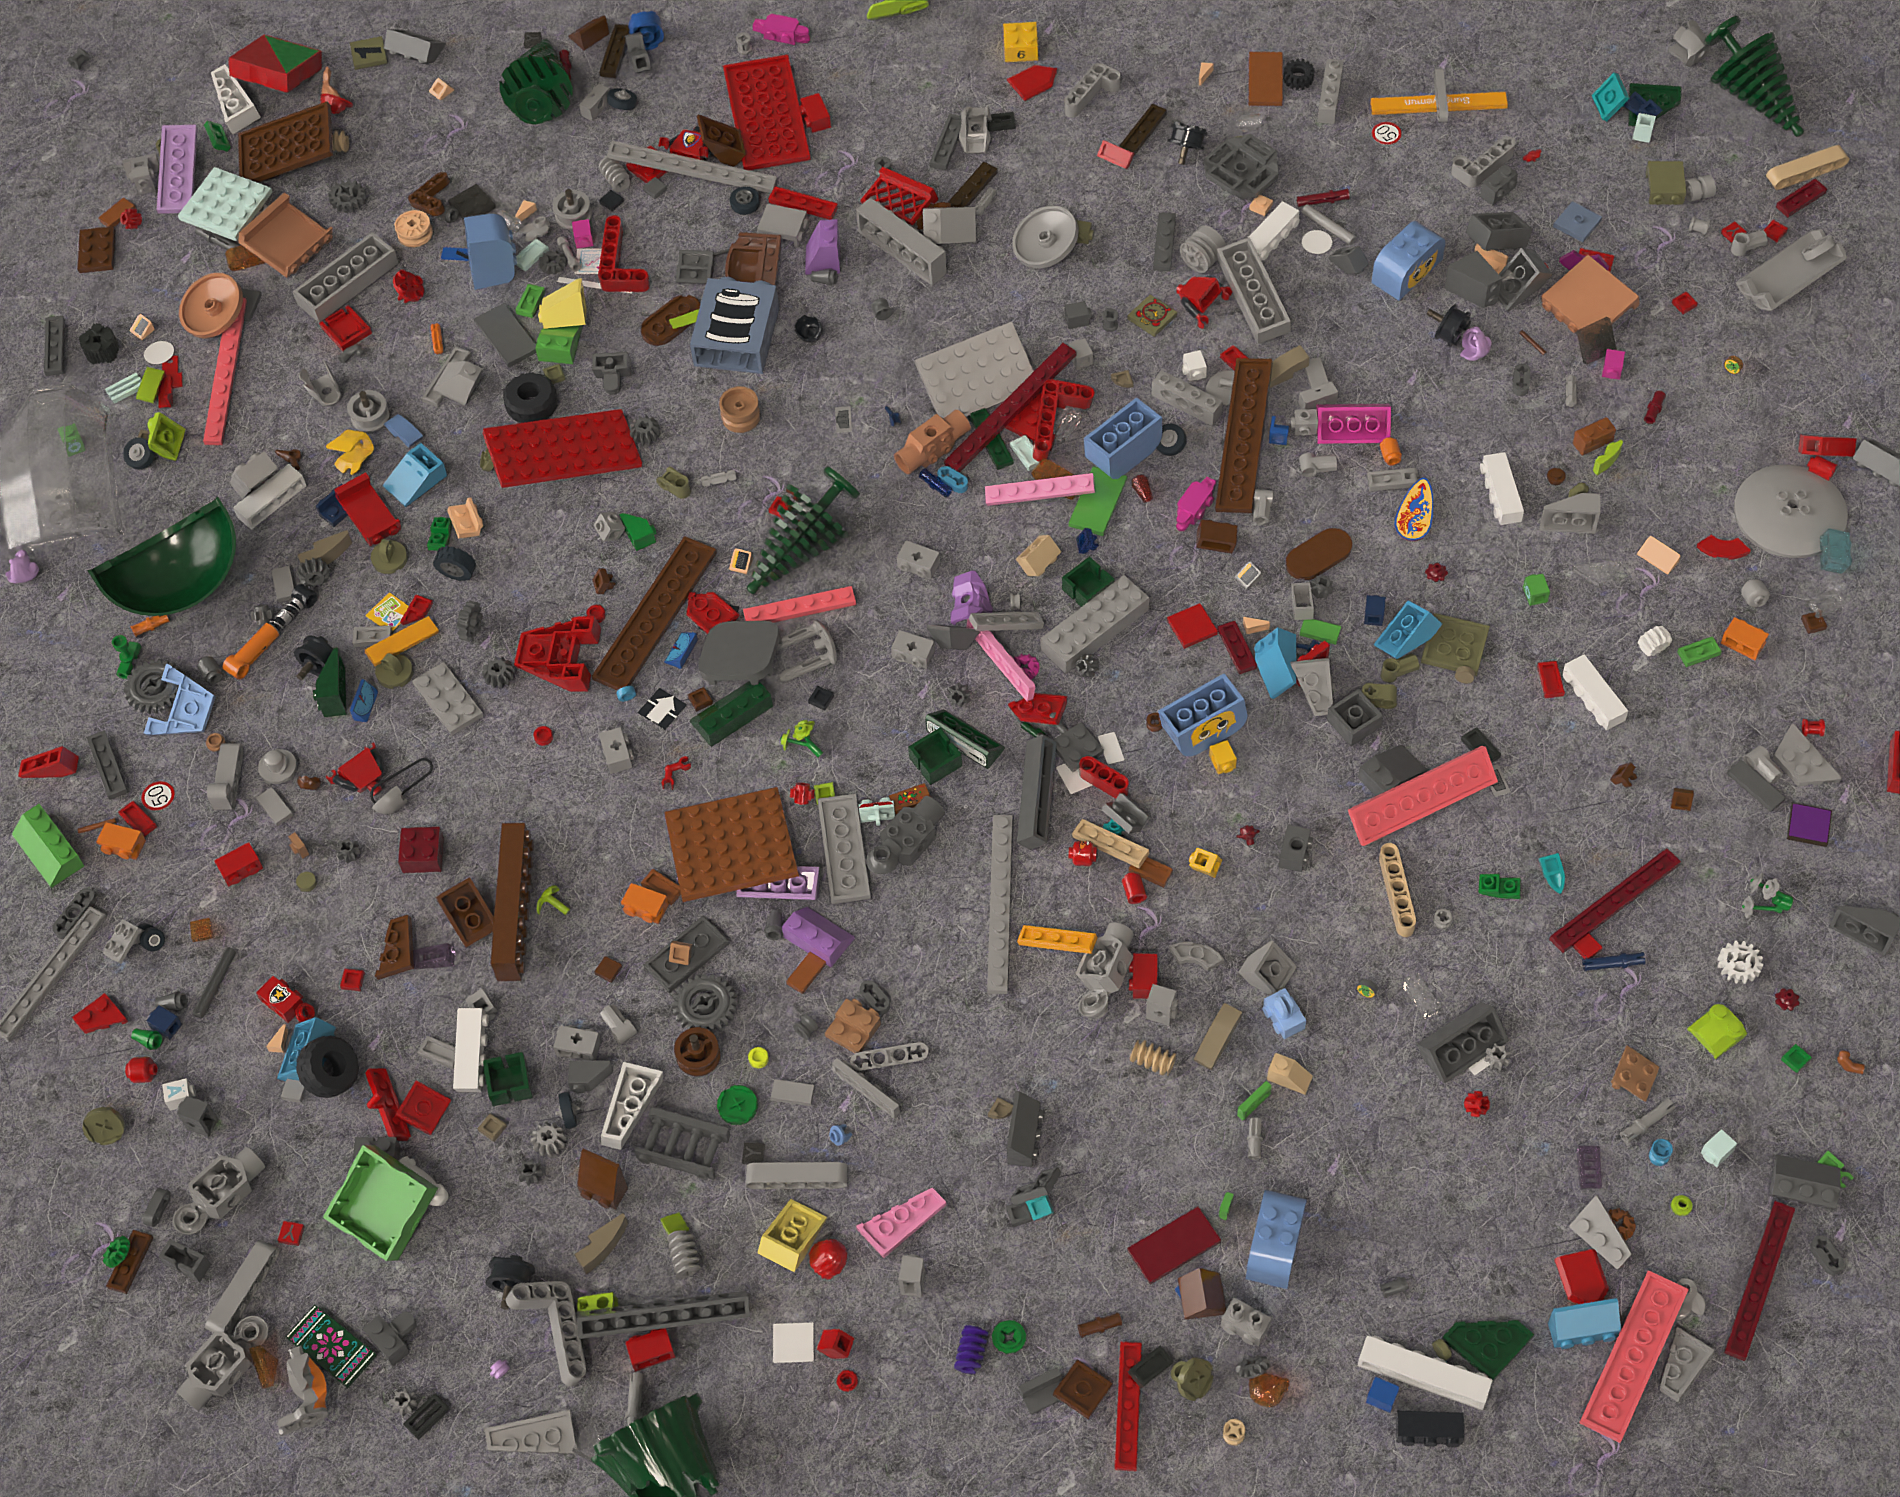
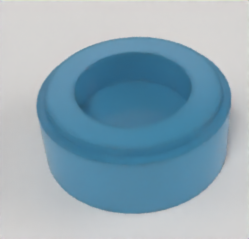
[616,686,636,702]

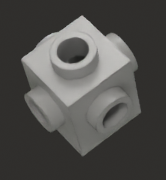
[1291,409,1318,436]
[594,512,625,542]

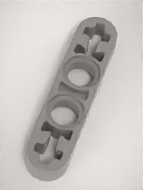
[1433,68,1448,122]
[850,1042,928,1071]

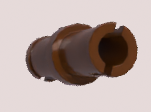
[1077,1312,1122,1338]

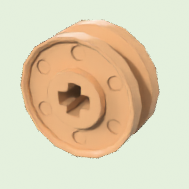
[394,210,433,247]

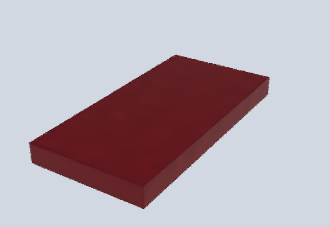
[1127,1207,1221,1284]

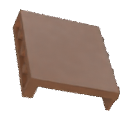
[239,192,333,278]
[1542,255,1639,346]

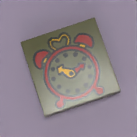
[1127,294,1177,337]

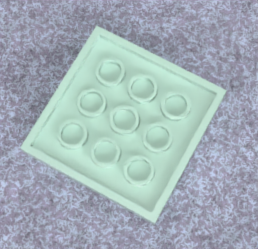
[178,167,273,241]

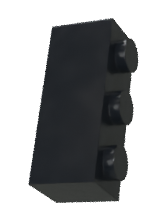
[1396,1410,1465,1448]

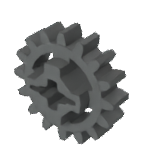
[328,179,366,213]
[457,600,483,642]

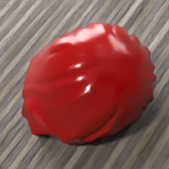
[808,1239,847,1280]

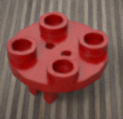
[393,269,424,303]

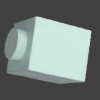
[1633,113,1656,143]
[1701,1129,1737,1167]

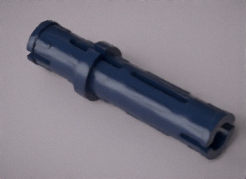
[1582,952,1646,972]

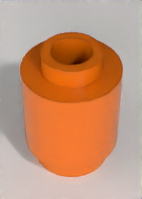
[1380,437,1402,466]

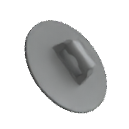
[1206,370,1235,405]

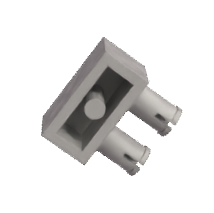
[1221,1298,1272,1347]

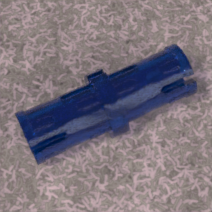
[919,468,953,498]

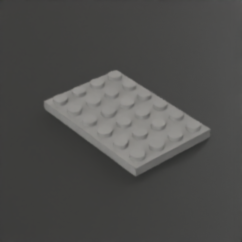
[914,322,1034,418]

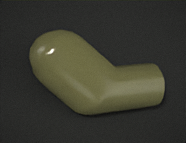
[1568,482,1589,498]

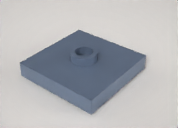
[1553,201,1602,242]

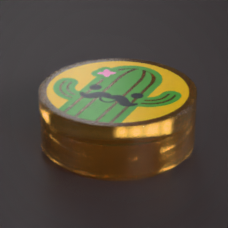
[1724,356,1743,374]

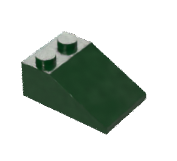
[313,648,347,717]

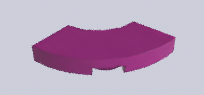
[1559,250,1609,270]

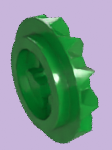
[103,1236,130,1268]
[992,1320,1026,1355]

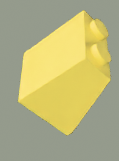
[538,278,587,329]

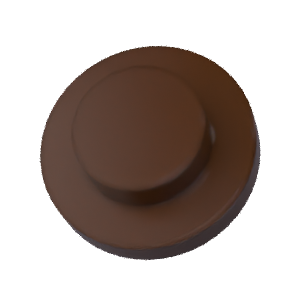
[1547,468,1566,485]

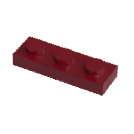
[1776,178,1827,218]
[1217,621,1257,675]

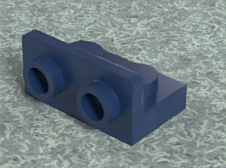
[316,484,348,527]

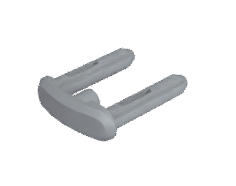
[776,620,837,681]

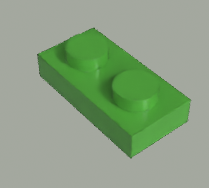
[515,284,545,318]
[1677,636,1722,667]

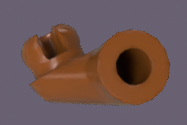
[1837,1050,1865,1075]

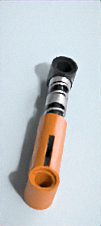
[223,584,318,680]

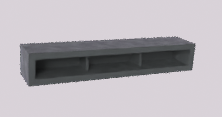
[1017,734,1056,850]

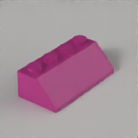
[1316,404,1391,444]

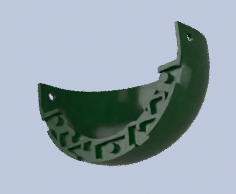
[87,497,236,616]

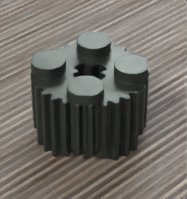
[79,323,119,365]

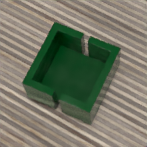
[1062,556,1115,607]
[908,728,962,785]
[483,1052,533,1106]

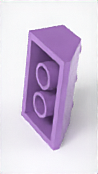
[782,907,855,967]

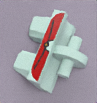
[859,797,895,826]

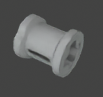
[736,33,752,55]
[1688,216,1710,236]

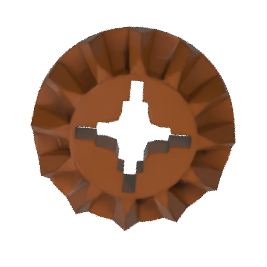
[1608,1208,1636,1240]

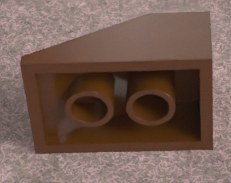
[697,114,746,167]
[435,877,494,948]
[577,1148,628,1210]

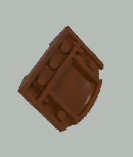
[725,232,781,285]

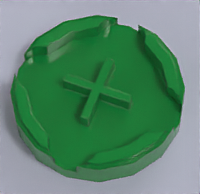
[717,1085,758,1125]

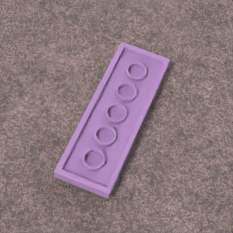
[157,125,197,214]

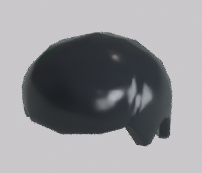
[794,315,823,342]

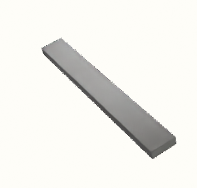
[0,906,107,1042]

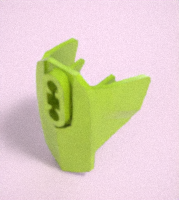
[867,0,929,20]

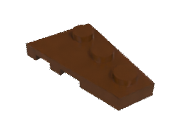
[375,915,414,980]

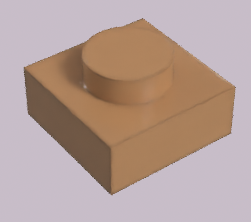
[288,832,309,859]
[669,941,692,965]

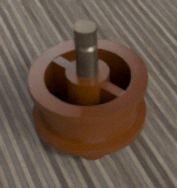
[674,1027,721,1076]

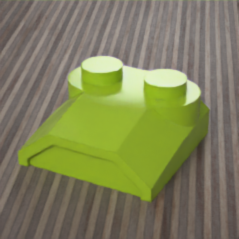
[147,412,186,461]
[1687,1004,1747,1059]

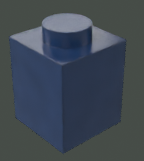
[1364,595,1386,626]
[146,1005,182,1040]

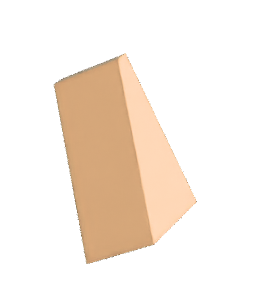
[1199,63,1214,85]
[515,200,537,223]
[1243,617,1270,634]
[266,1024,288,1053]

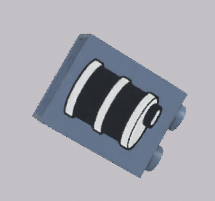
[690,277,779,374]

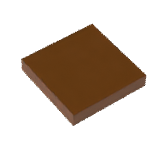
[1053,1359,1113,1420]

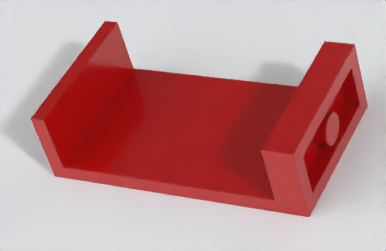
[334,472,401,546]

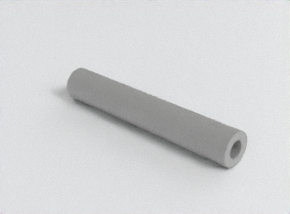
[1302,204,1356,245]

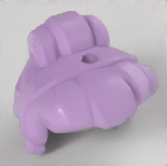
[1460,327,1492,361]
[5,550,39,583]

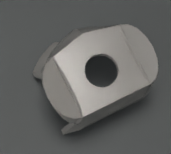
[1668,21,1712,67]
[299,359,341,406]

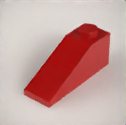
[18,746,79,778]

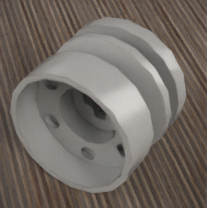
[1180,225,1226,273]

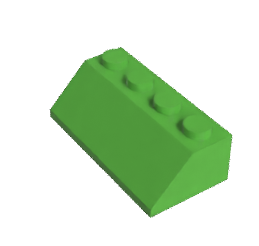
[12,804,84,888]

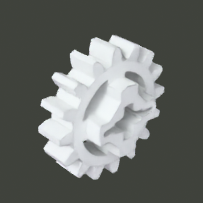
[1717,941,1763,984]

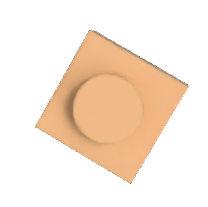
[1249,195,1273,216]

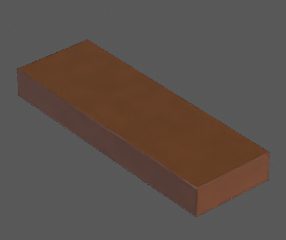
[106,1230,153,1294]

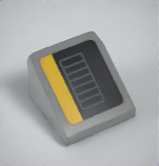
[1235,561,1262,590]

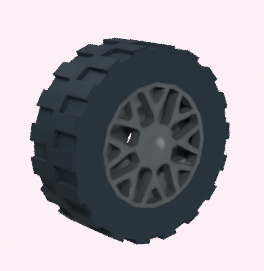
[433,546,476,581]

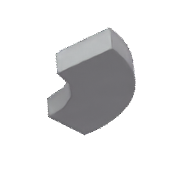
[1169,942,1224,971]

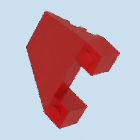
[514,616,602,692]

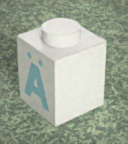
[162,1079,196,1111]

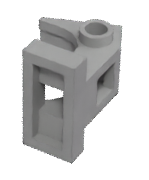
[122,153,160,195]

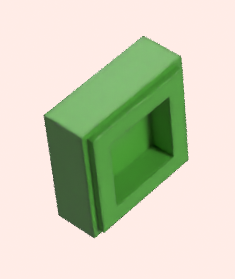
[1219,1192,1234,1220]

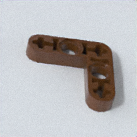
[408,172,450,216]

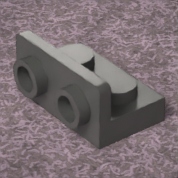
[1101,793,1149,833]

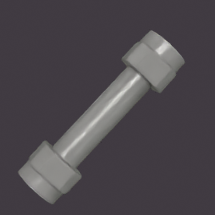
[556,236,581,272]

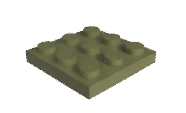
[1421,613,1490,676]

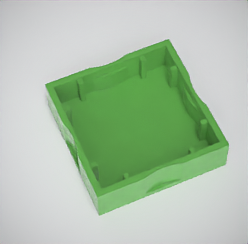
[323,1145,438,1261]

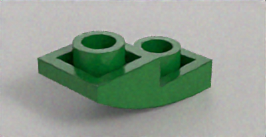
[427,517,452,551]
[1478,874,1521,899]

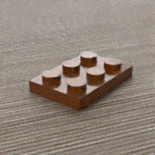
[77,226,115,273]

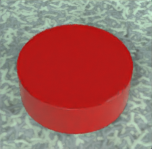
[586,605,606,623]
[533,726,553,746]

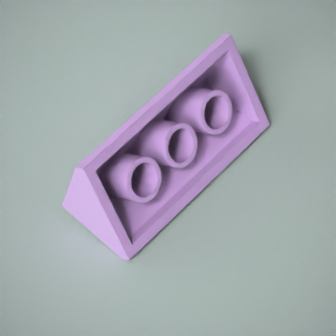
[736,866,819,900]

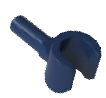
[885,406,901,426]
[1296,640,1320,653]

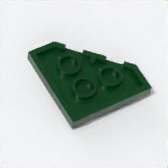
[1628,83,1681,126]
[1442,1320,1534,1382]

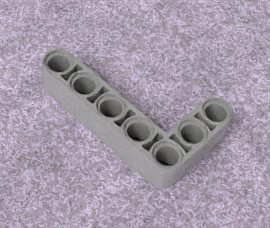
[506,1281,586,1387]

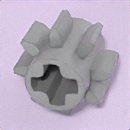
[1484,1043,1511,1071]
[390,1388,418,1417]

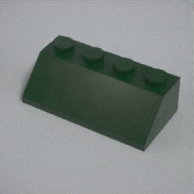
[689,681,773,747]

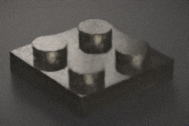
[448,184,496,220]
[1577,317,1617,365]

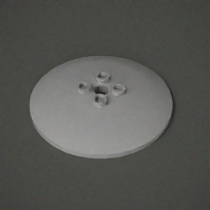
[1734,465,1848,558]

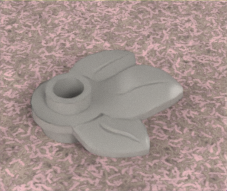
[519,216,550,242]
[1676,1278,1705,1321]

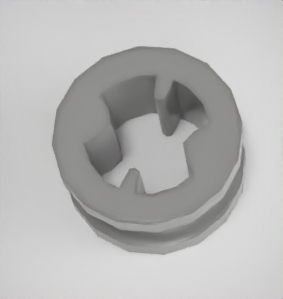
[1010,593,1020,610]
[1433,908,1452,929]

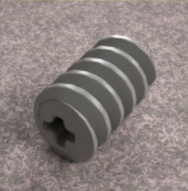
[599,156,631,192]
[667,1230,701,1278]

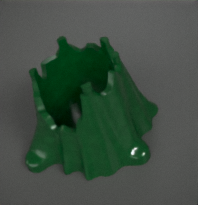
[591,1393,720,1497]

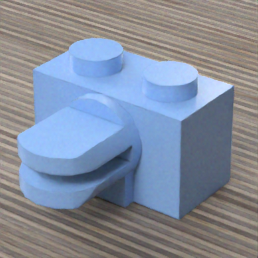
[1262,988,1306,1039]

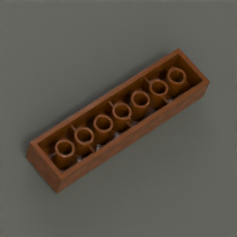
[491,823,534,981]

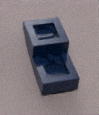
[1624,91,1663,117]

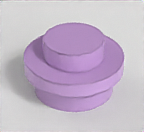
[490,1360,510,1379]

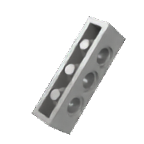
[1317,59,1344,124]
[1152,370,1223,426]

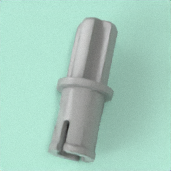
[1247,1118,1263,1160]

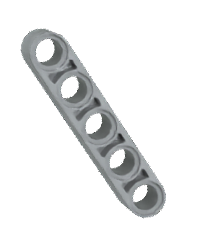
[746,1162,848,1189]
[205,1240,280,1334]

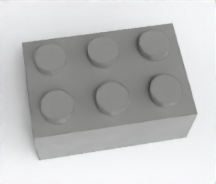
[229,451,278,499]

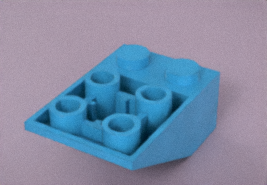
[383,443,447,507]

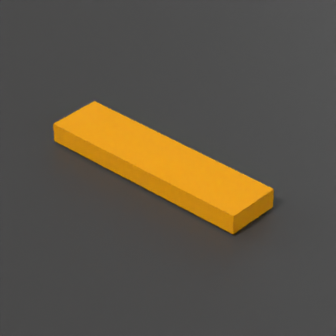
[365,616,439,666]
[1017,925,1098,954]

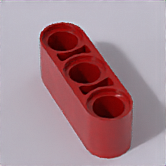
[1079,756,1129,799]

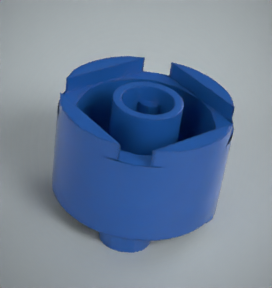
[629,11,664,50]

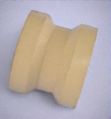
[1223,1419,1245,1446]

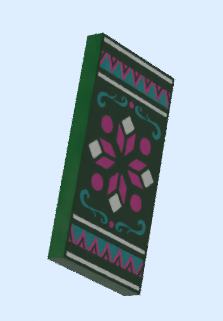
[285,1304,377,1389]

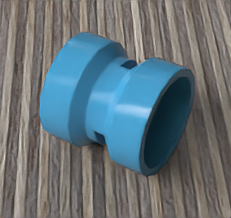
[1649,1139,1673,1166]

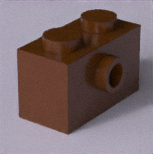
[1196,519,1237,554]

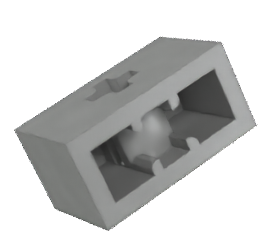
[897,540,940,579]
[891,630,935,669]
[598,727,634,774]
[1146,984,1179,1026]
[553,1025,601,1061]
[899,1254,926,1297]

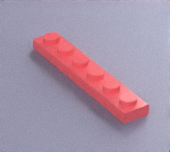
[743,586,856,623]

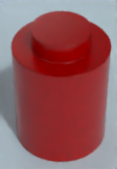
[1807,455,1838,481]
[1122,872,1147,904]

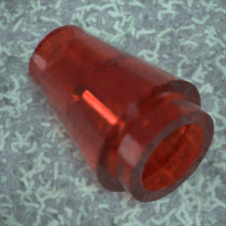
[1131,474,1153,503]

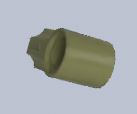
[1380,654,1420,683]

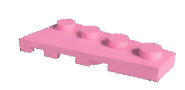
[856,1188,947,1258]

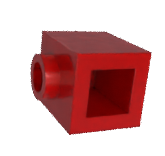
[817,1329,855,1359]

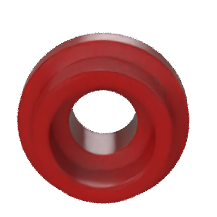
[295,1003,315,1022]
[836,1370,858,1392]

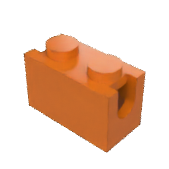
[1721,617,1769,660]
[96,822,146,860]
[621,883,669,924]

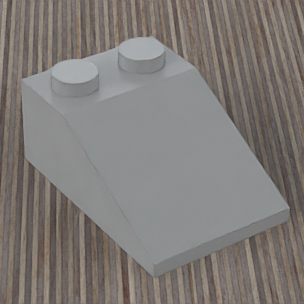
[923,207,976,244]
[1539,493,1600,534]

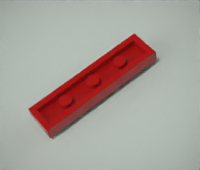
[768,186,838,220]

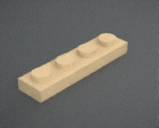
[1072,819,1150,869]

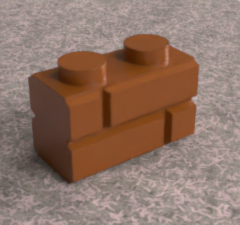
[1573,417,1616,455]

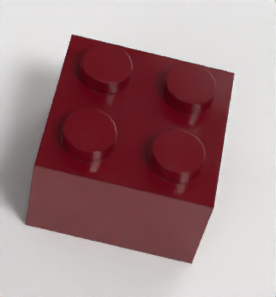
[398,827,444,873]

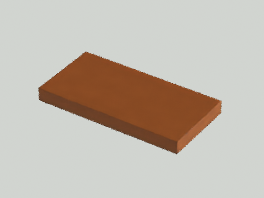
[1248,52,1282,106]

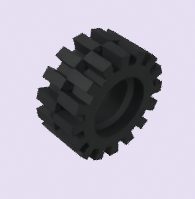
[1283,58,1314,90]

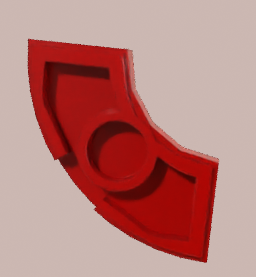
[1696,534,1751,560]

